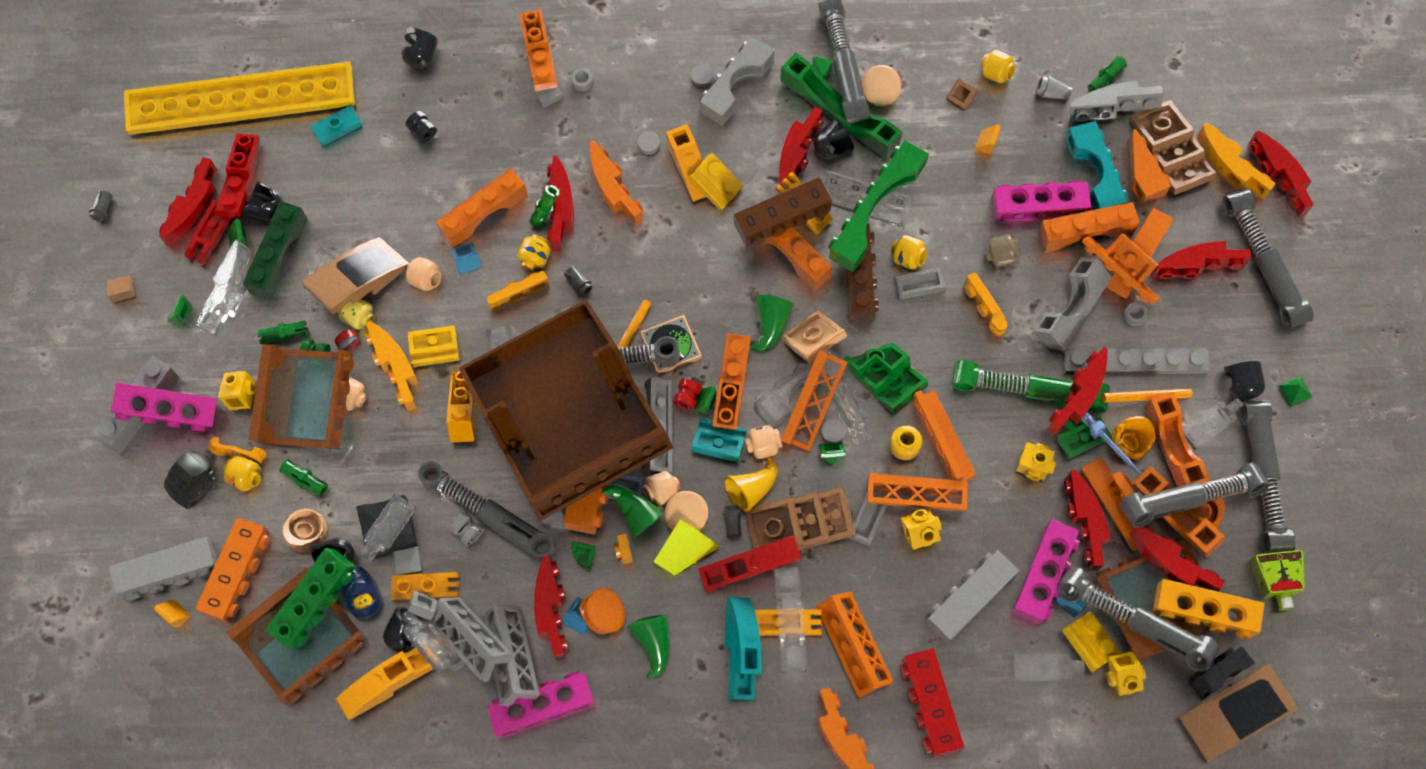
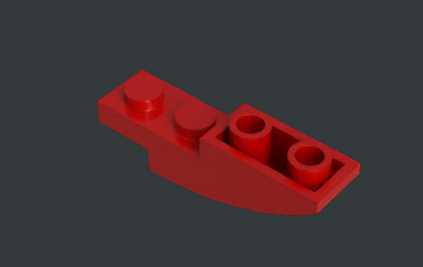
[778,107,824,190]
[1249,131,1314,217]
[215,133,260,218]
[544,155,575,251]
[159,157,218,246]
[1152,241,1251,279]
[1047,347,1108,436]
[1064,470,1111,571]
[1129,525,1225,592]
[698,535,802,592]
[534,555,568,660]

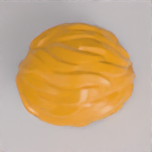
[1112,416,1156,461]

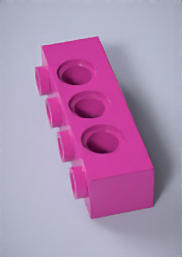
[991,180,1091,222]
[109,382,217,432]
[1012,519,1080,625]
[487,671,595,739]

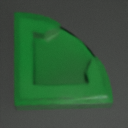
[571,541,596,571]

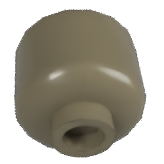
[985,234,1021,267]

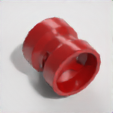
[672,378,702,410]

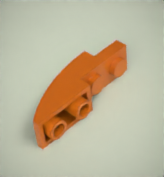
[519,9,558,92]
[590,140,643,226]
[712,333,751,430]
[817,687,874,769]

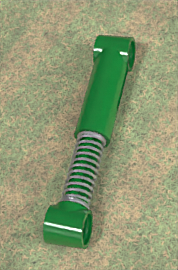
[952,360,1110,413]

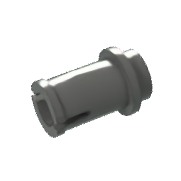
[89,190,113,222]
[564,266,593,296]
[722,505,742,537]

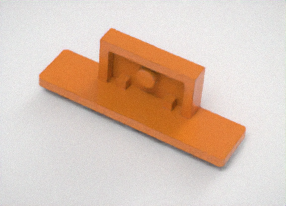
[1082,233,1160,305]
[1081,457,1138,552]

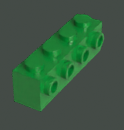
[265,548,357,649]

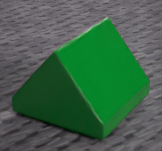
[812,56,833,81]

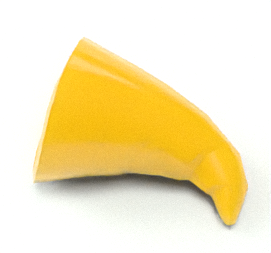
[724,457,778,512]

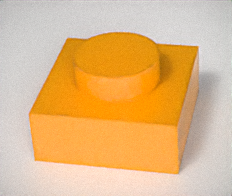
[614,533,633,565]

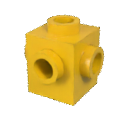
[218,371,257,410]
[1016,442,1057,481]
[901,508,942,550]
[1106,651,1146,696]

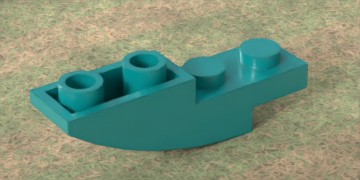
[725,596,762,700]

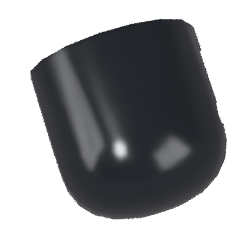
[401,27,438,69]
[1224,361,1265,400]

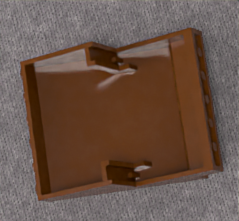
[459,299,673,521]

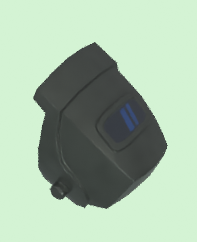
[164,450,216,509]

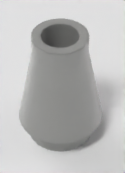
[1036,76,1072,101]

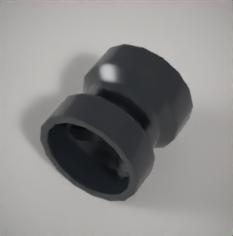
[405,111,437,143]

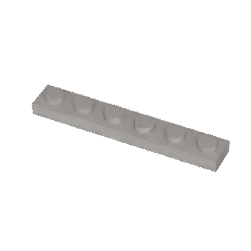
[1063,348,1210,374]

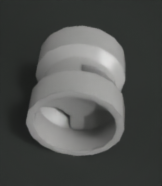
[449,512,484,547]

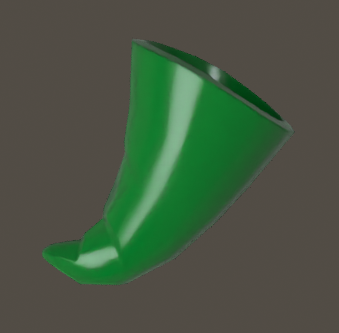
[751,295,794,351]
[602,484,662,538]
[626,615,670,679]

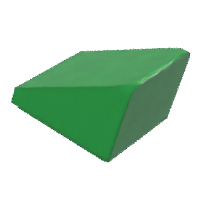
[228,219,248,252]
[167,295,192,326]
[692,386,716,416]

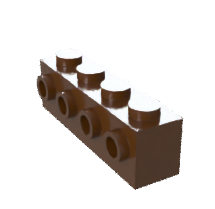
[846,223,879,322]

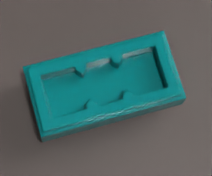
[311,105,363,147]

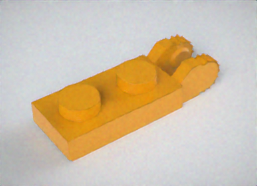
[964,273,1008,337]

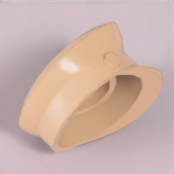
[862,65,901,107]
[665,491,708,531]
[282,508,328,553]

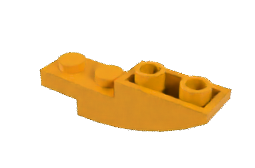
[1197,122,1276,200]
[365,321,418,411]
[336,643,438,721]

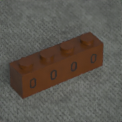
[734,177,832,247]

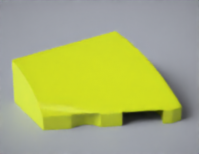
[653,520,719,576]

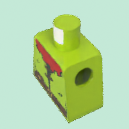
[1249,550,1305,611]

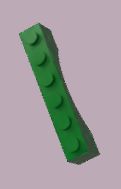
[780,52,903,160]
[828,140,929,272]

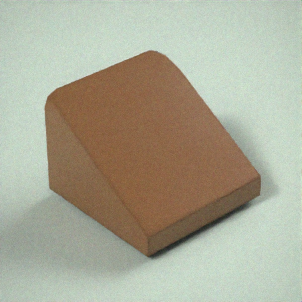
[946,78,980,109]
[107,275,136,303]

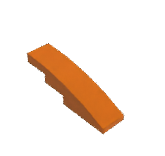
[1106,208,1174,299]

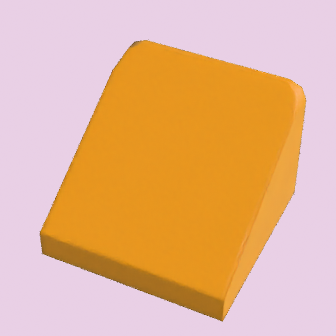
[975,124,1001,155]
[154,600,190,629]

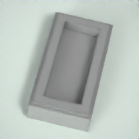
[894,267,946,300]
[849,492,888,547]

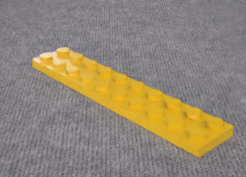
[124,62,356,135]

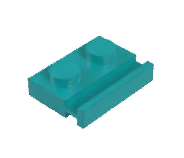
[691,418,747,463]

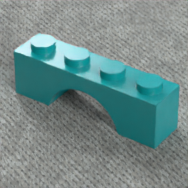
[1065,121,1128,210]

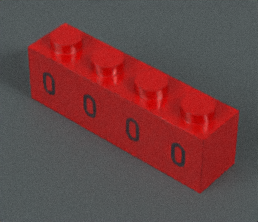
[900,648,965,759]

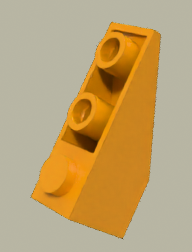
[666,124,706,202]
[446,371,476,442]

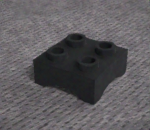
[356,495,417,558]
[1189,646,1255,700]

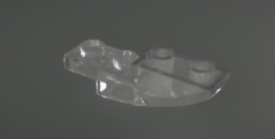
[194,240,254,336]

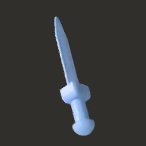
[1082,410,1141,475]

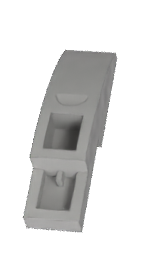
[1069,81,1163,122]

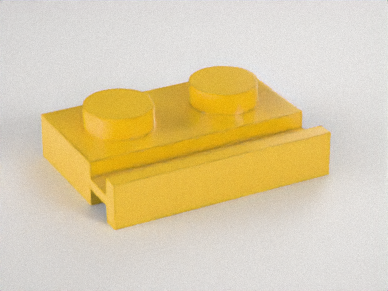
[688,153,744,210]
[408,325,460,367]
[1062,611,1121,672]

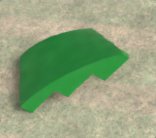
[843,342,928,414]

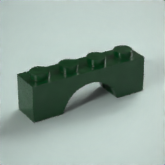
[243,201,308,300]

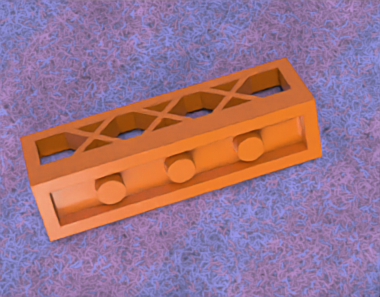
[781,351,848,451]
[912,390,976,481]
[867,473,968,512]
[816,591,894,698]

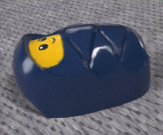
[341,566,383,619]

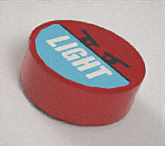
[334,329,360,351]

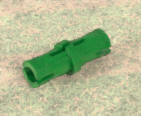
[1087,56,1127,92]
[529,185,559,228]
[257,320,309,345]
[279,459,328,497]

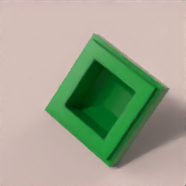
[1279,376,1313,406]
[819,443,846,465]

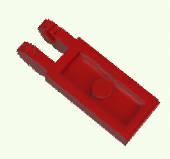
[184,200,232,265]

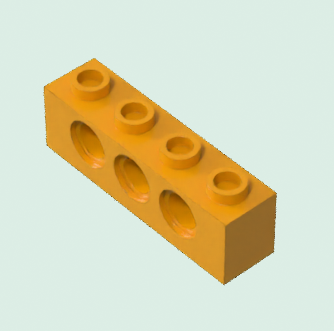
[1152,579,1264,639]

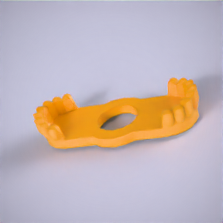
[208,437,267,464]

